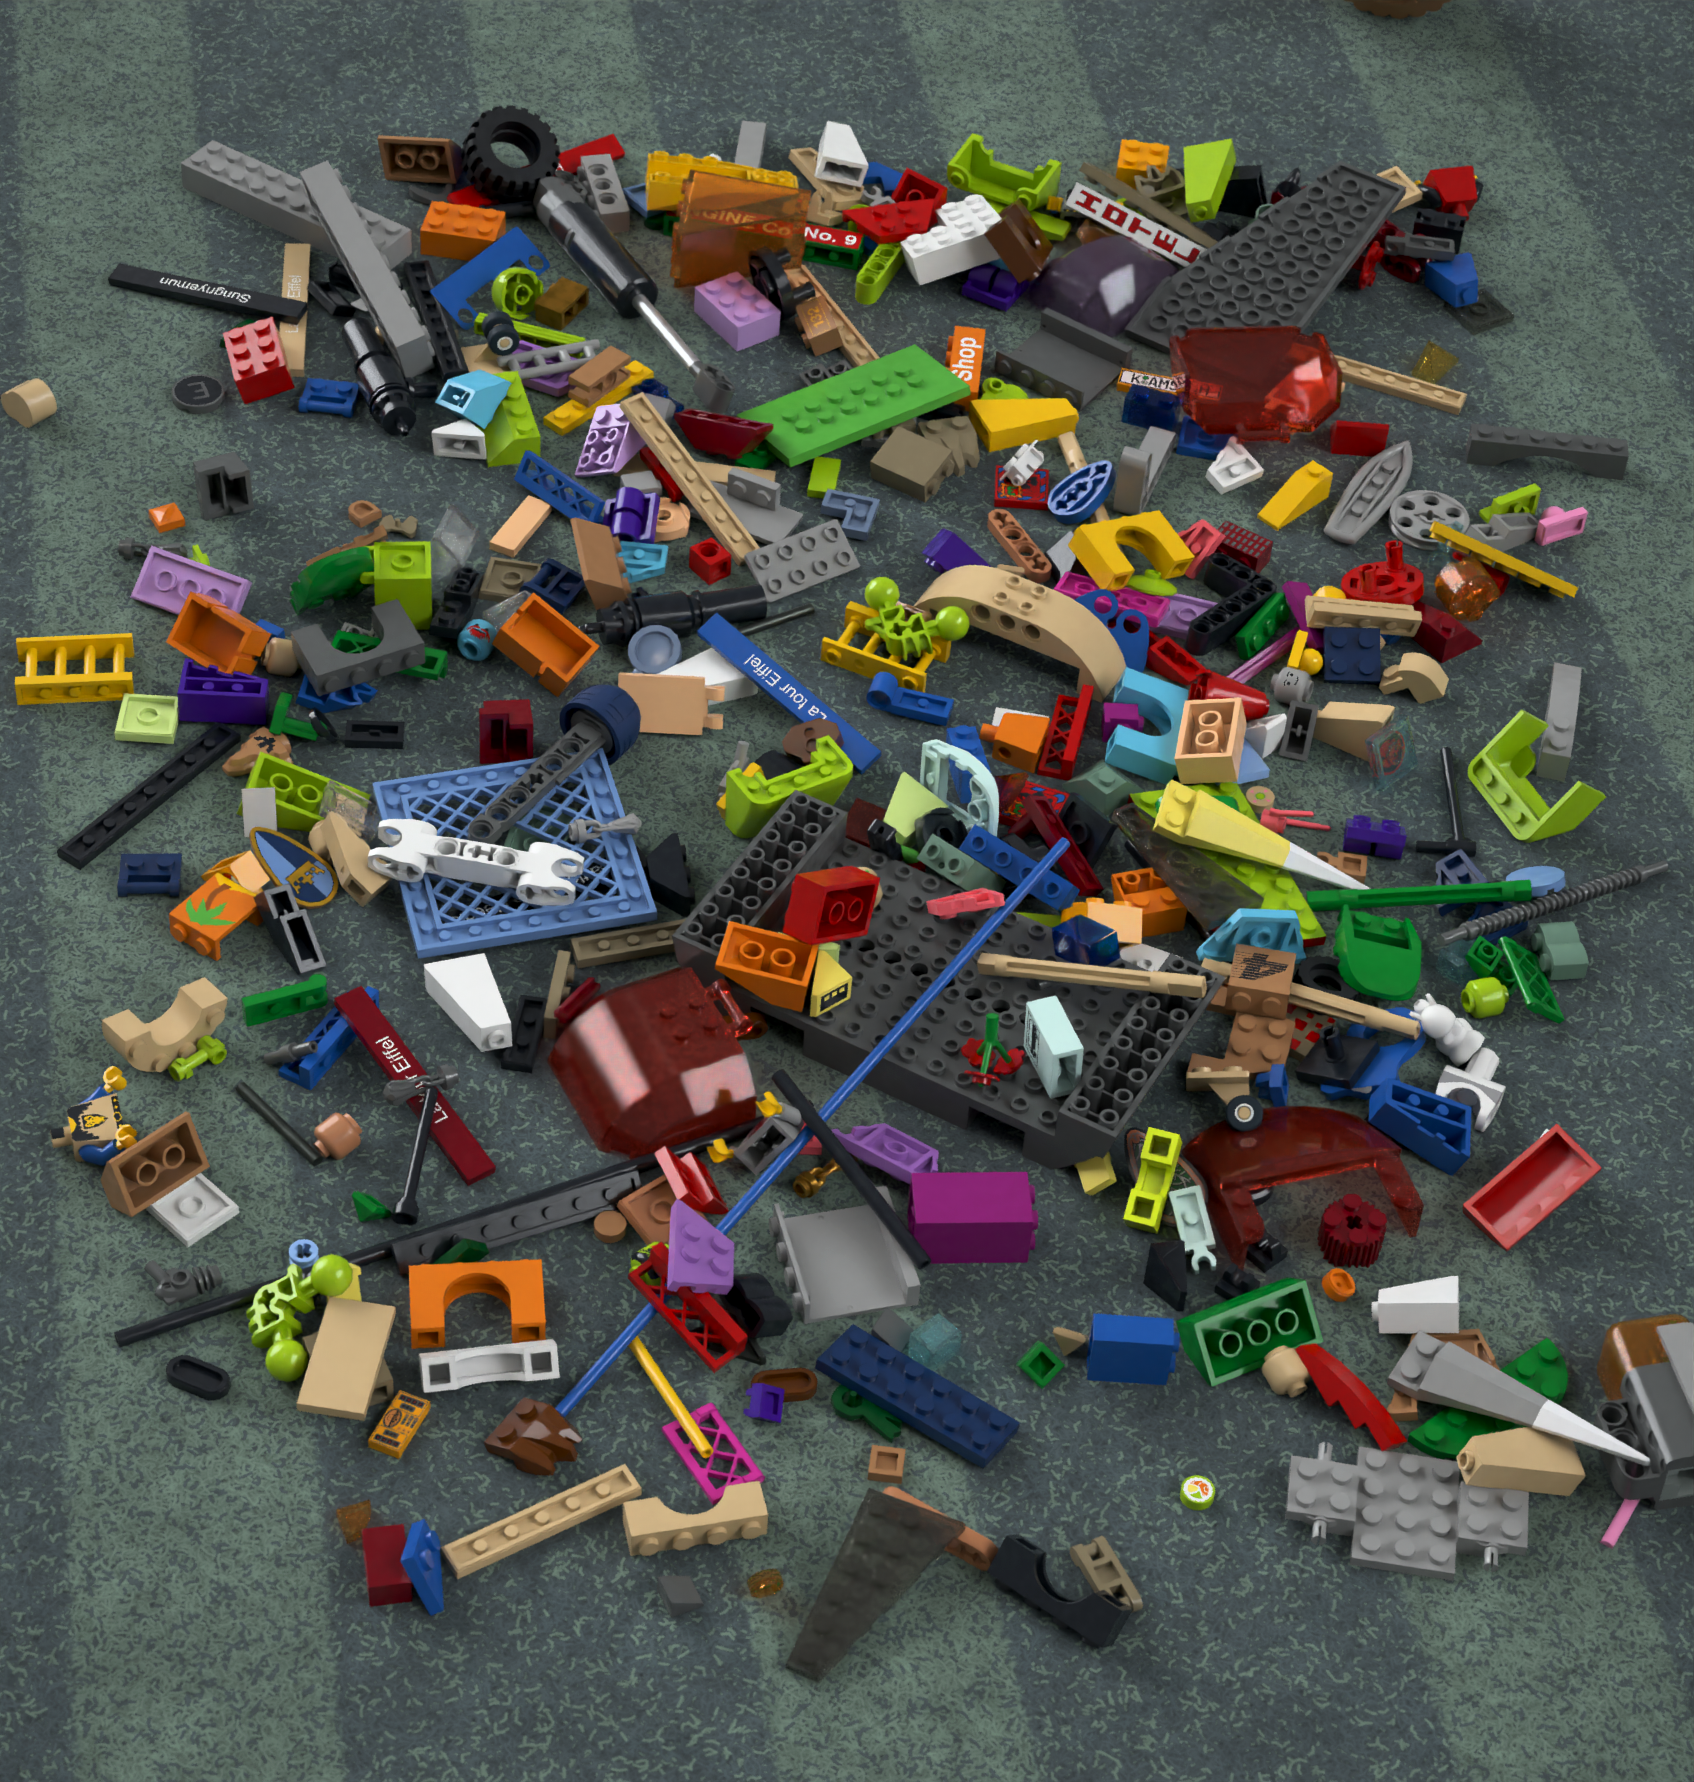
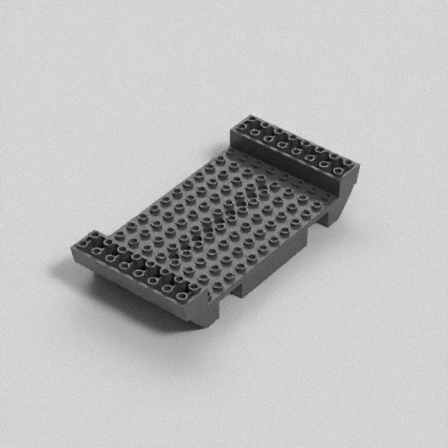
[672,790,1226,1169]

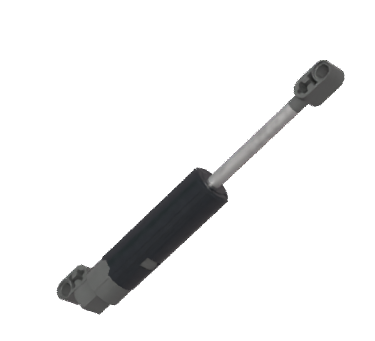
[532,170,736,414]

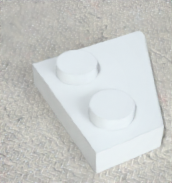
[1205,436,1264,495]

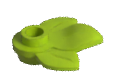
[980,377,1029,400]

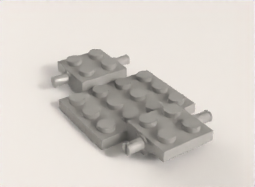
[1285,1442,1529,1581]

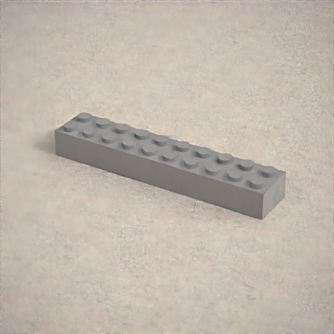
[181,140,412,270]
[300,160,436,378]

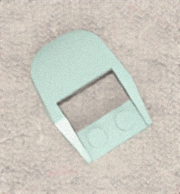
[920,739,999,837]

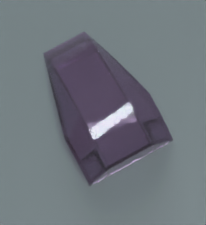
[1024,235,1179,338]

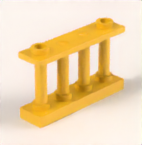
[821,601,951,693]
[15,633,134,705]

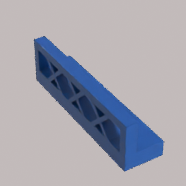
[514,451,605,525]
[279,986,379,1091]

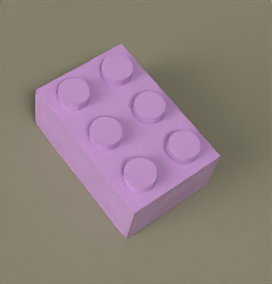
[694,271,781,351]

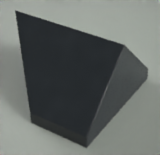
[1143,1240,1187,1311]

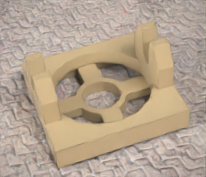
[782,188,843,227]

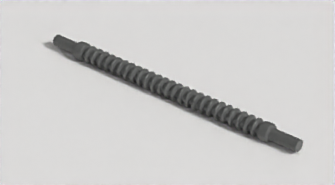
[1437,860,1668,946]

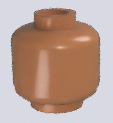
[313,1113,362,1160]

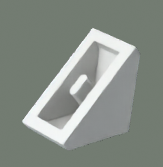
[431,418,487,460]
[1244,713,1287,759]

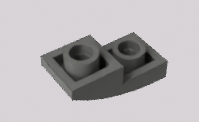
[799,359,853,387]

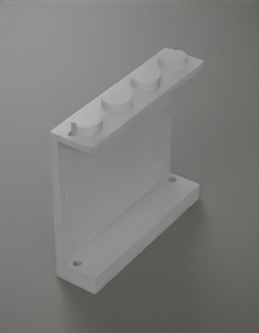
[768,1186,921,1324]

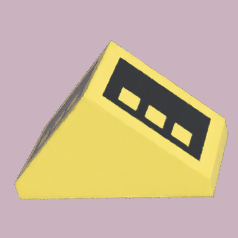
[810,950,852,1017]

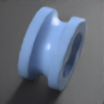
[289,1239,319,1269]

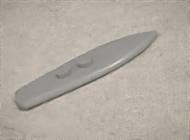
[1324,440,1413,545]

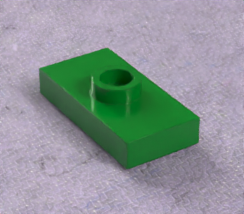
[735,443,777,470]

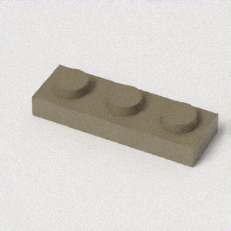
[543,950,575,1039]

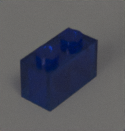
[1122,384,1182,432]

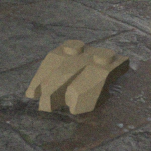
[1134,165,1189,226]
[917,416,980,477]

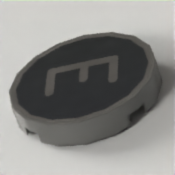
[172,374,225,414]

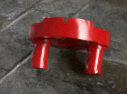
[1341,540,1424,605]

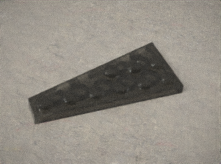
[1111,802,1264,931]

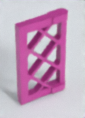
[662,1403,765,1505]

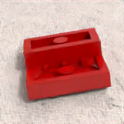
[655,1146,729,1215]

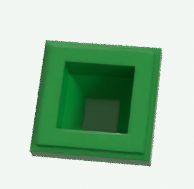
[352,1191,392,1222]

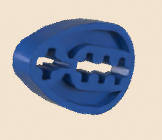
[1048,460,1117,524]

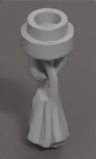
[568,813,642,843]

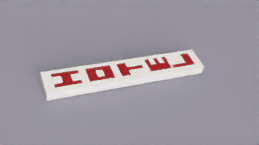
[1065,182,1207,267]

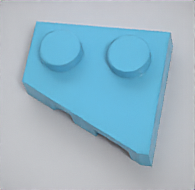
[618,541,668,583]

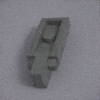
[1384,234,1455,261]

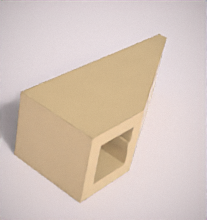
[320,811,393,907]

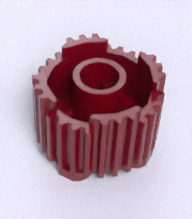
[1317,1194,1387,1268]

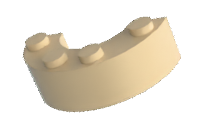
[102,977,228,1072]

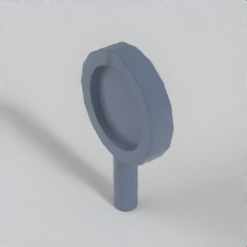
[628,625,682,674]

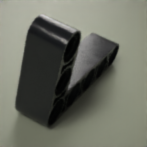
[1184,553,1277,656]

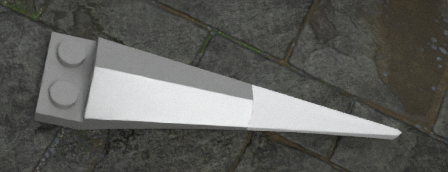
[1387,1331,1651,1466]

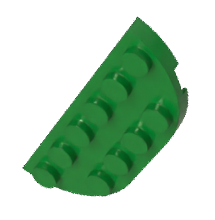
[1408,1338,1568,1460]

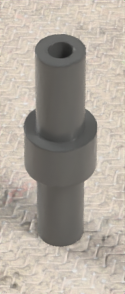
[264,1040,318,1065]

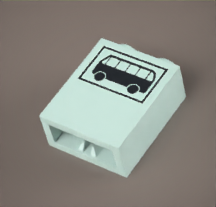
[1024,996,1084,1099]

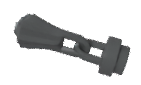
[118,537,188,560]
[383,1064,459,1106]

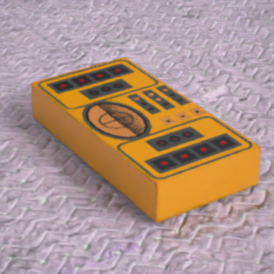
[368,1390,430,1459]

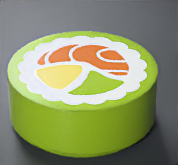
[1180,1475,1215,1511]

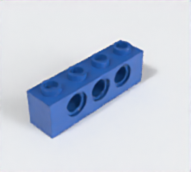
[959,824,1080,913]

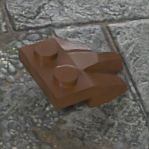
[484,1397,583,1476]

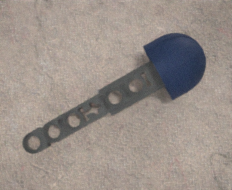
[467,685,641,844]

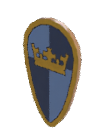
[249,827,338,909]

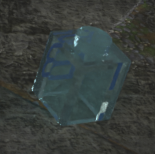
[908,1313,962,1371]

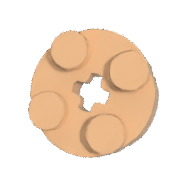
[654,497,690,543]

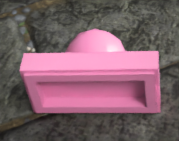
[1534,506,1588,546]

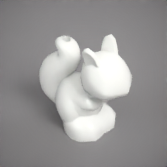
[1409,994,1485,1066]

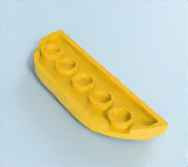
[1429,521,1578,599]

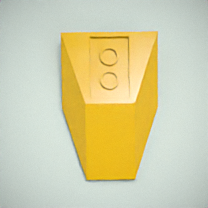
[645,151,799,211]

